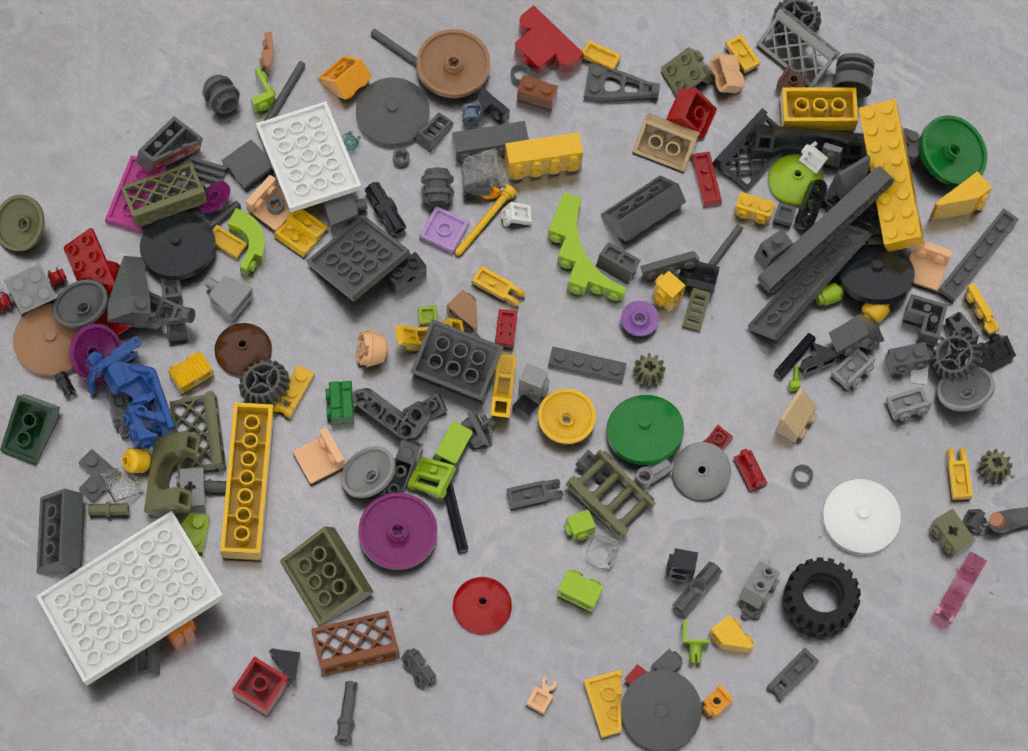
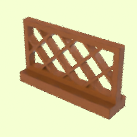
[311,611,400,676]

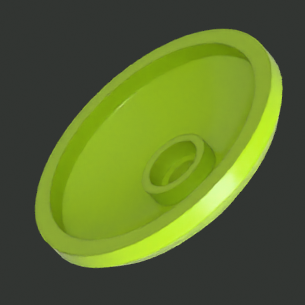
[768,154,824,206]

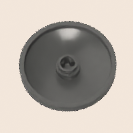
[356,77,430,147]
[621,670,702,751]

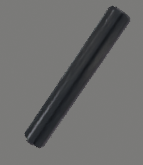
[445,480,468,552]

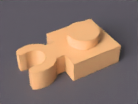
[526,676,557,715]

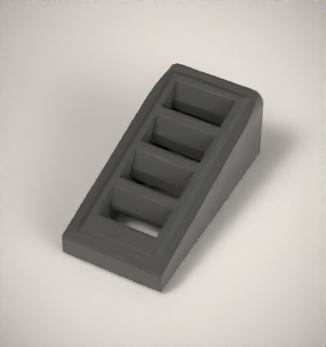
[415,113,454,151]

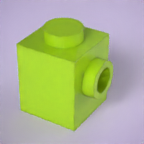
[564,509,596,541]

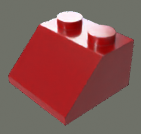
[666,87,717,139]

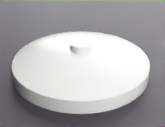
[822,479,901,555]

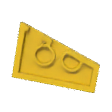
[584,669,622,738]

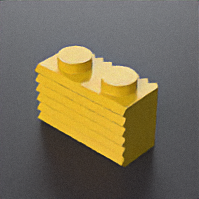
[168,352,214,395]

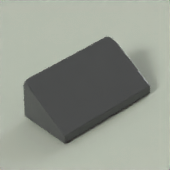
[135,640,160,677]

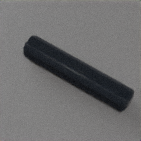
[774,333,816,378]

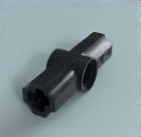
[365,182,406,236]

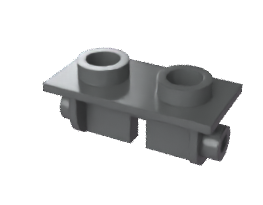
[401,648,437,690]

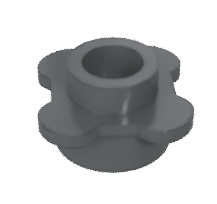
[741,601,761,619]

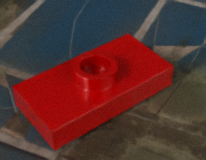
[495,309,518,348]

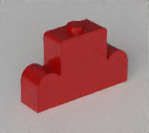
[515,5,584,75]

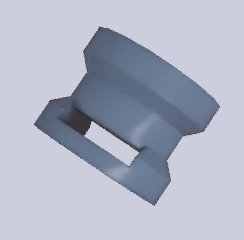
[462,103,481,125]

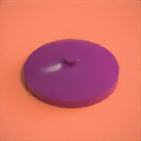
[358,493,437,570]

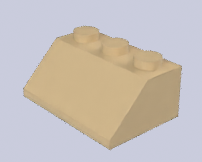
[633,113,700,172]

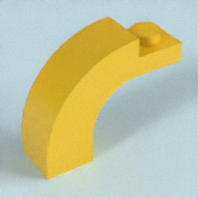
[395,318,464,351]
[490,353,517,418]

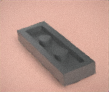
[640,251,701,279]

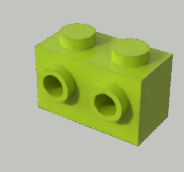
[557,570,604,612]

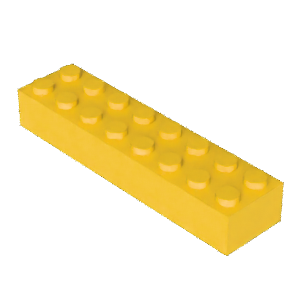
[859,99,925,252]
[220,402,274,560]

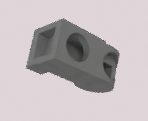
[945,312,979,348]

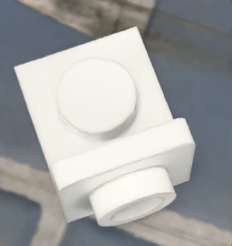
[799,142,828,174]
[501,202,532,226]

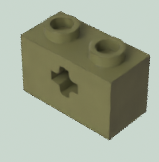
[931,508,975,557]

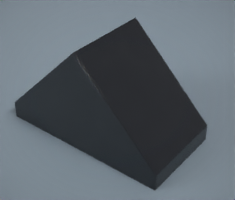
[269,648,301,687]

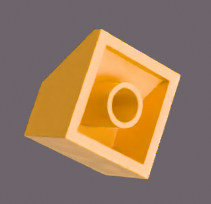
[318,55,373,99]

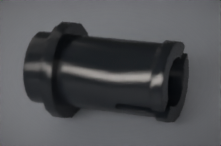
[55,371,76,397]

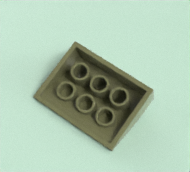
[280,526,374,626]

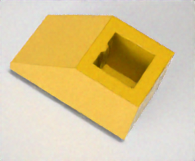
[709,615,754,653]

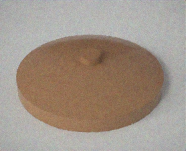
[417,29,490,98]
[13,304,89,378]

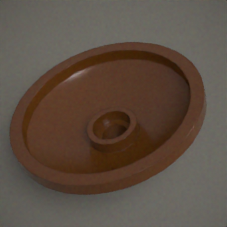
[214,323,272,377]

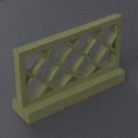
[121,162,208,228]
[169,390,227,475]

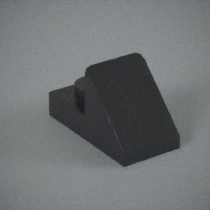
[480,87,510,123]
[799,343,839,375]

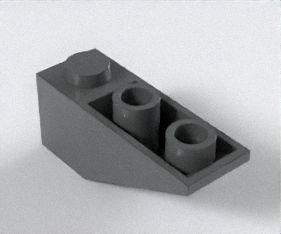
[382,439,424,495]

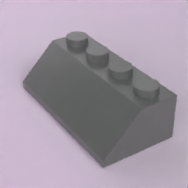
[601,175,686,241]
[36,488,84,573]

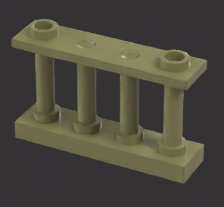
[566,449,656,540]

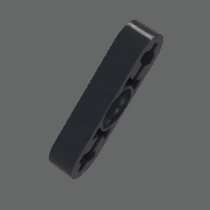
[795,179,827,230]

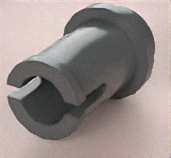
[205,479,227,494]

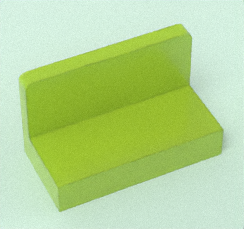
[433,421,473,464]

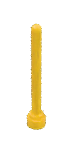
[455,184,517,256]

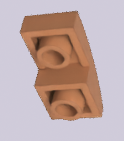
[259,31,274,75]

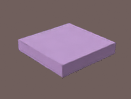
[419,206,470,254]

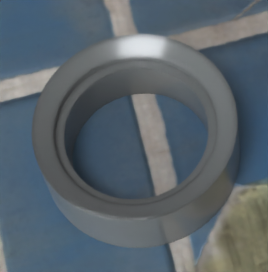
[510,63,531,84]
[791,464,813,487]

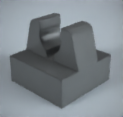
[962,509,987,533]

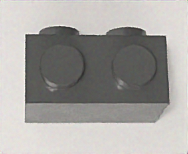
[885,342,930,375]

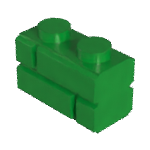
[325,381,354,424]

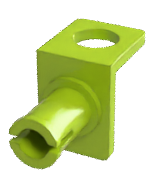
[682,619,710,664]

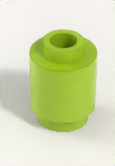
[815,283,844,306]

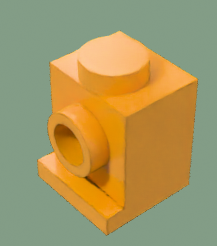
[701,685,734,719]

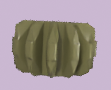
[633,353,666,386]
[979,449,1013,483]

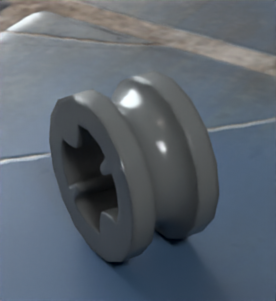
[393,148,410,166]
[267,196,284,215]

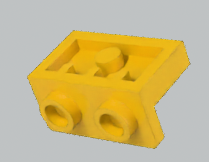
[733,191,776,225]

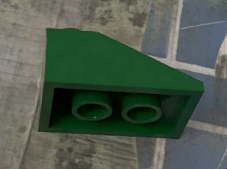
[0,394,61,463]

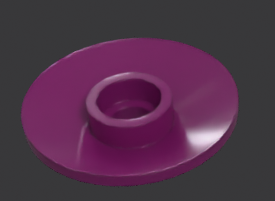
[198,181,230,213]

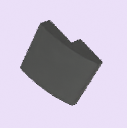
[221,140,273,188]

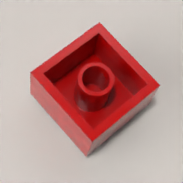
[232,656,289,716]

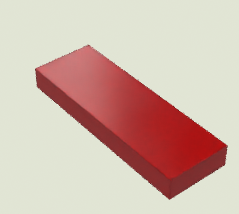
[691,151,722,207]

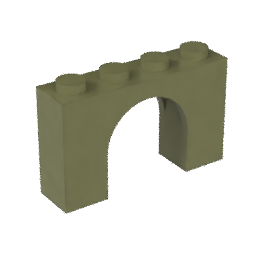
[144,431,200,518]

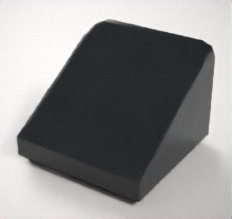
[512,394,539,420]

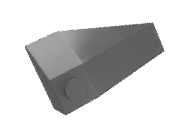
[107,256,151,325]

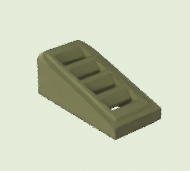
[682,288,711,331]

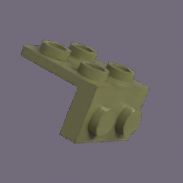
[661,47,714,96]

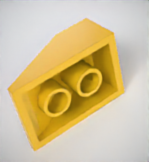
[929,171,992,221]

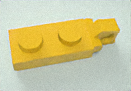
[965,283,1000,335]

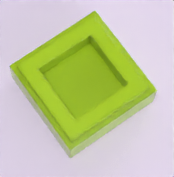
[418,305,438,327]

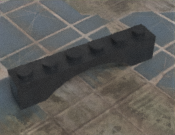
[751,124,866,160]

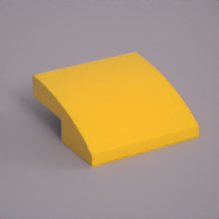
[274,209,328,258]

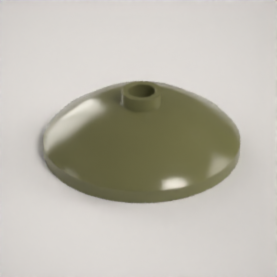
[0,195,45,251]

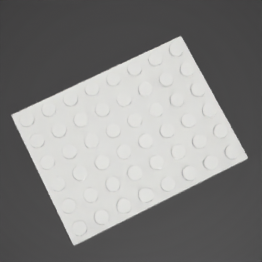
[36,511,225,686]

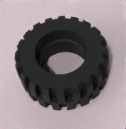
[783,557,861,637]

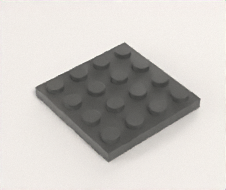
[307,215,411,302]

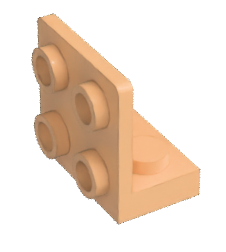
[246,175,292,232]
[909,241,953,292]
[293,427,345,484]

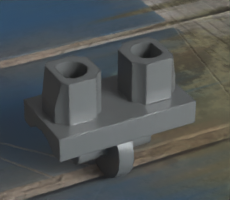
[461,411,496,448]

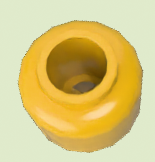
[861,303,890,324]
[122,448,152,473]

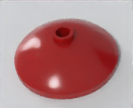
[453,577,512,635]

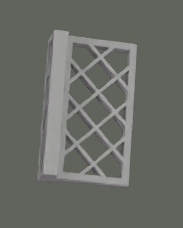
[757,9,841,88]

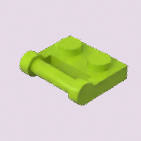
[407,457,456,498]

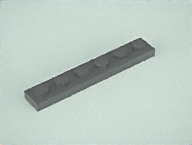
[938,208,1019,301]

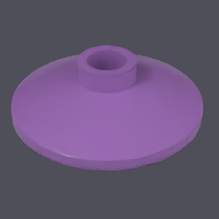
[621,300,659,336]

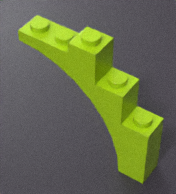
[548,192,626,301]

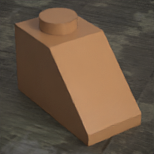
[447,290,477,333]

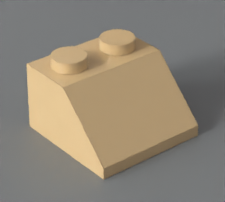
[775,388,817,443]

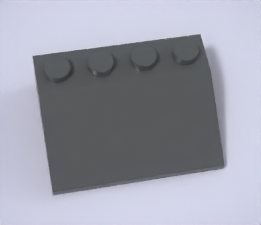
[410,319,503,403]

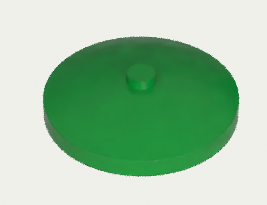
[919,115,987,187]
[607,395,684,465]

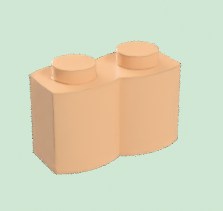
[710,53,745,93]

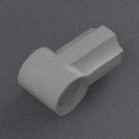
[634,459,672,490]

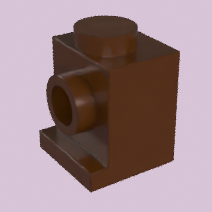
[776,66,807,91]

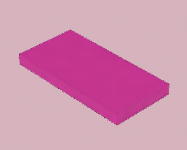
[105,155,167,233]

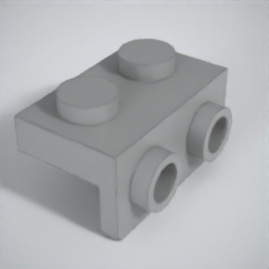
[831,348,876,390]
[886,387,932,421]

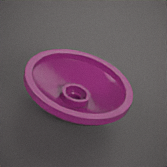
[69,324,122,382]

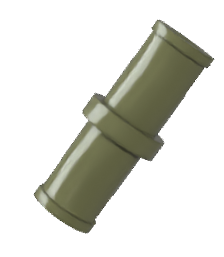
[88,502,129,517]

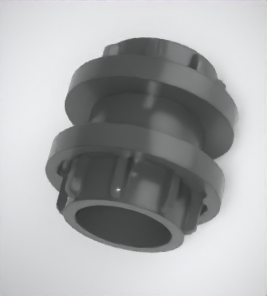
[202,75,240,113]
[421,167,454,205]

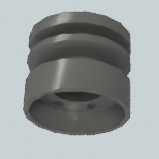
[833,53,875,99]

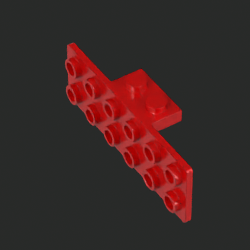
[63,228,134,336]

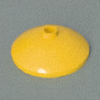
[538,388,596,444]

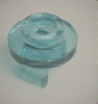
[341,131,361,151]

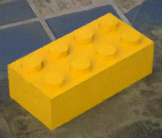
[780,88,858,131]
[504,132,583,180]

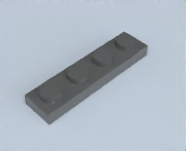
[548,346,627,383]

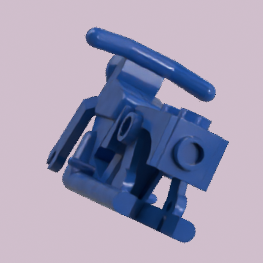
[86,336,175,449]

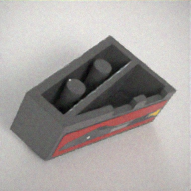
[136,116,203,173]

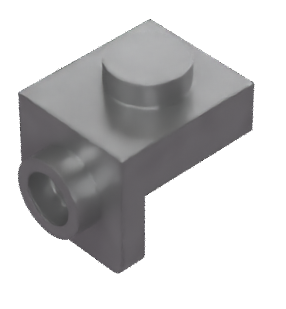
[822,143,845,168]

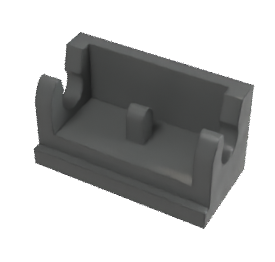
[596,242,641,284]

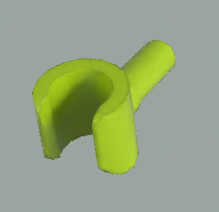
[789,365,801,392]

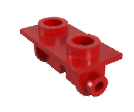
[733,449,768,491]

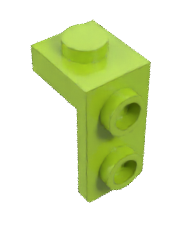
[251,67,276,113]

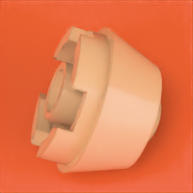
[356,329,388,367]

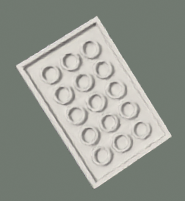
[256,101,362,213]

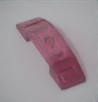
[934,551,987,624]

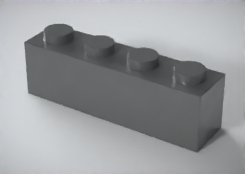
[452,121,529,161]

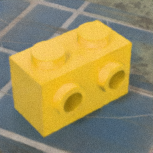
[653,271,686,312]

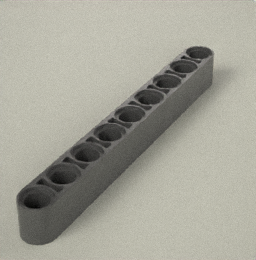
[757,166,894,294]

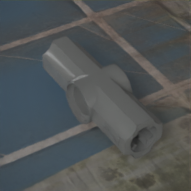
[672,561,722,616]

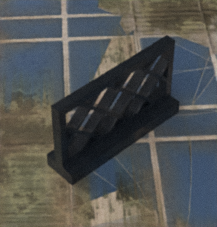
[713,108,785,191]

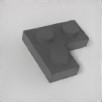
[78,449,121,503]

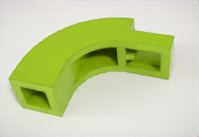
[228,208,266,277]

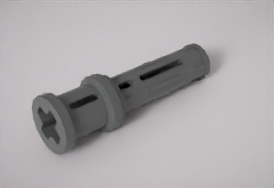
[334,681,358,743]

